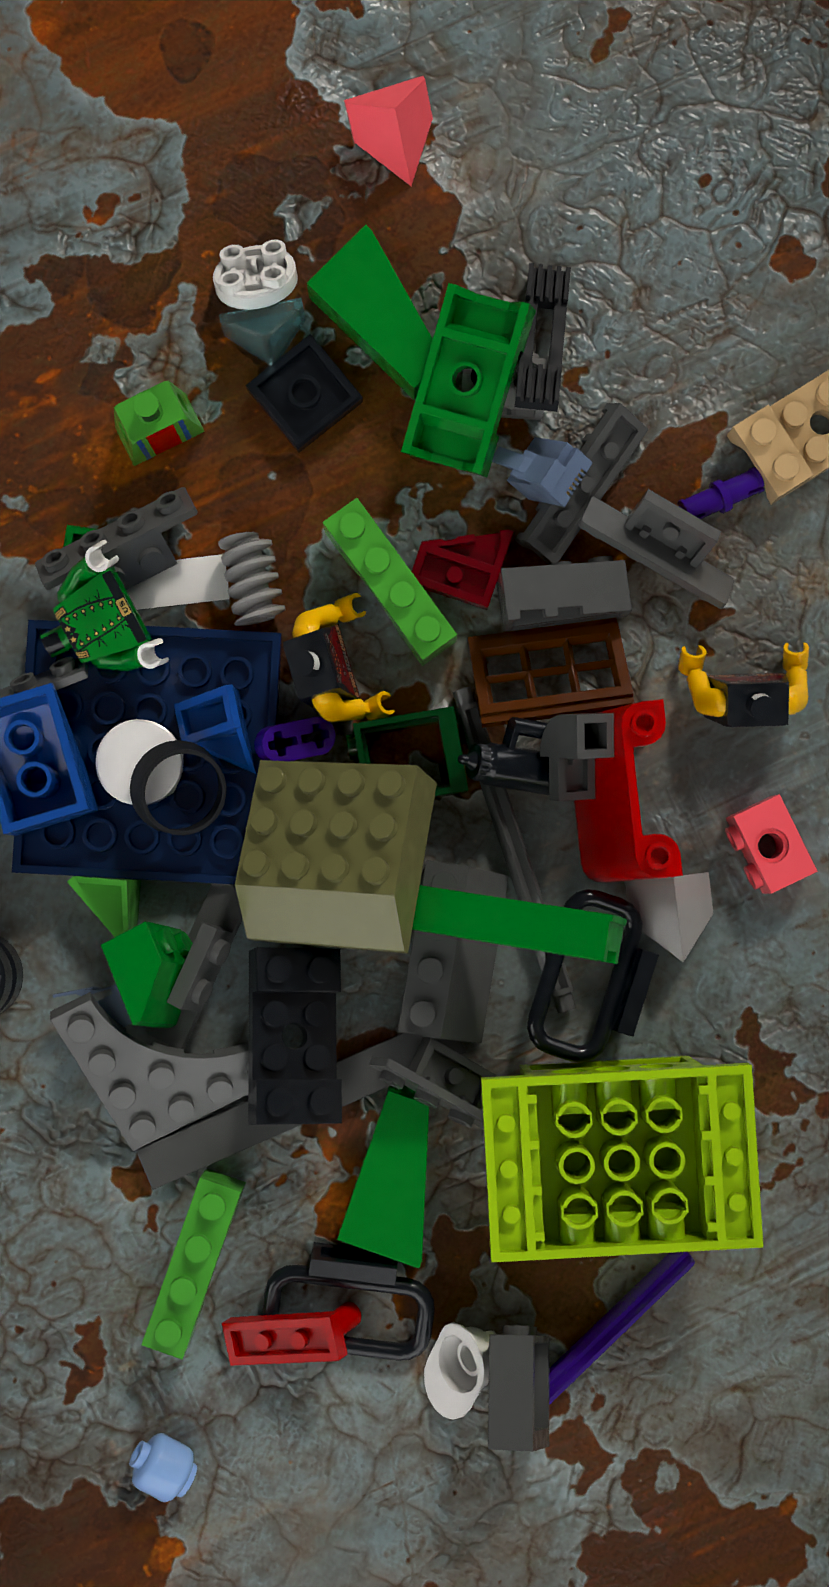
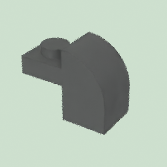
[540,713,614,801]

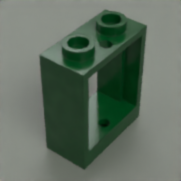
[346,706,468,798]

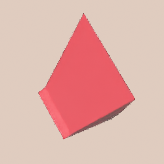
[344,76,433,187]

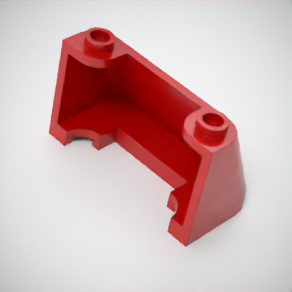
[574,699,683,883]

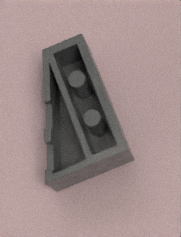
[496,556,632,632]

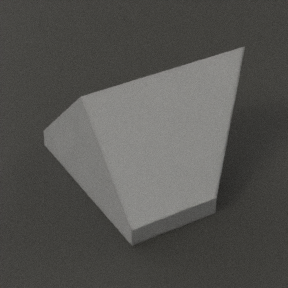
[624,872,713,962]

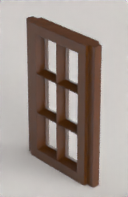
[467,617,635,728]

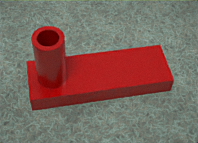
[221,1302,362,1366]

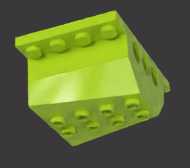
[481,1056,764,1262]

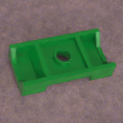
[401,283,536,478]

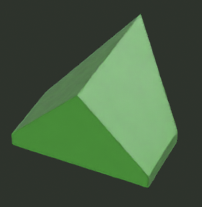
[67,876,141,937]

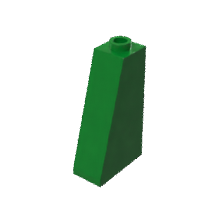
[306,225,433,400]
[337,1085,429,1268]

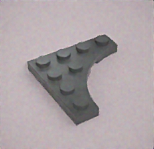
[50,992,249,1151]

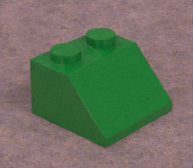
[101,921,193,1028]

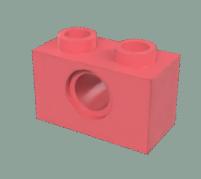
[725,794,818,894]

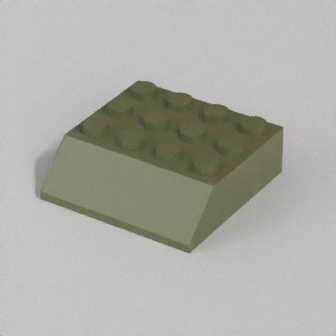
[235,760,437,954]

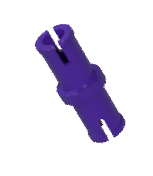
[677,467,764,519]

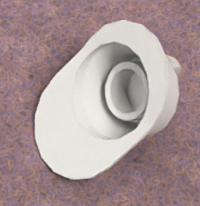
[424,1322,496,1420]

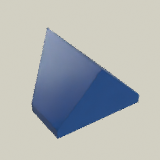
[174,684,256,774]

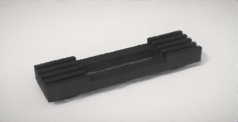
[514,263,571,412]

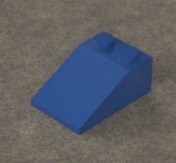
[0,683,98,836]

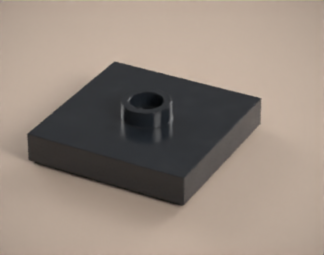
[245,334,363,453]

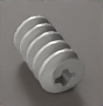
[218,532,286,626]

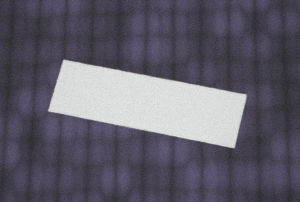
[127,554,230,610]

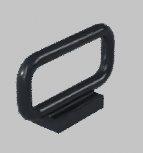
[527,889,659,1063]
[262,1242,435,1361]

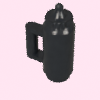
[458,717,550,795]

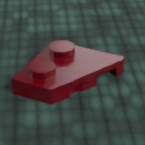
[411,529,514,610]

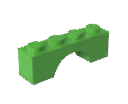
[323,498,457,666]
[141,1168,246,1360]

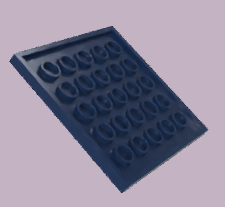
[11,619,282,884]

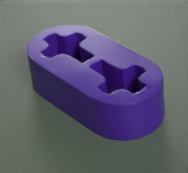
[254,717,336,761]

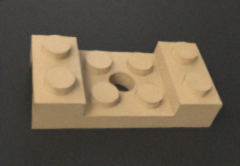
[727,370,829,505]

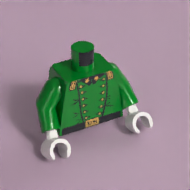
[40,540,169,671]

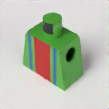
[114,381,205,466]

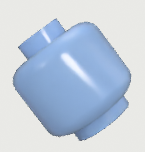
[129,1433,197,1502]

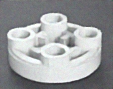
[213,240,298,310]
[96,719,184,805]

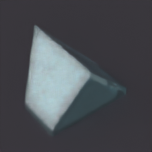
[219,298,306,365]

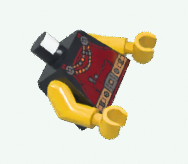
[283,593,395,722]
[678,643,809,727]

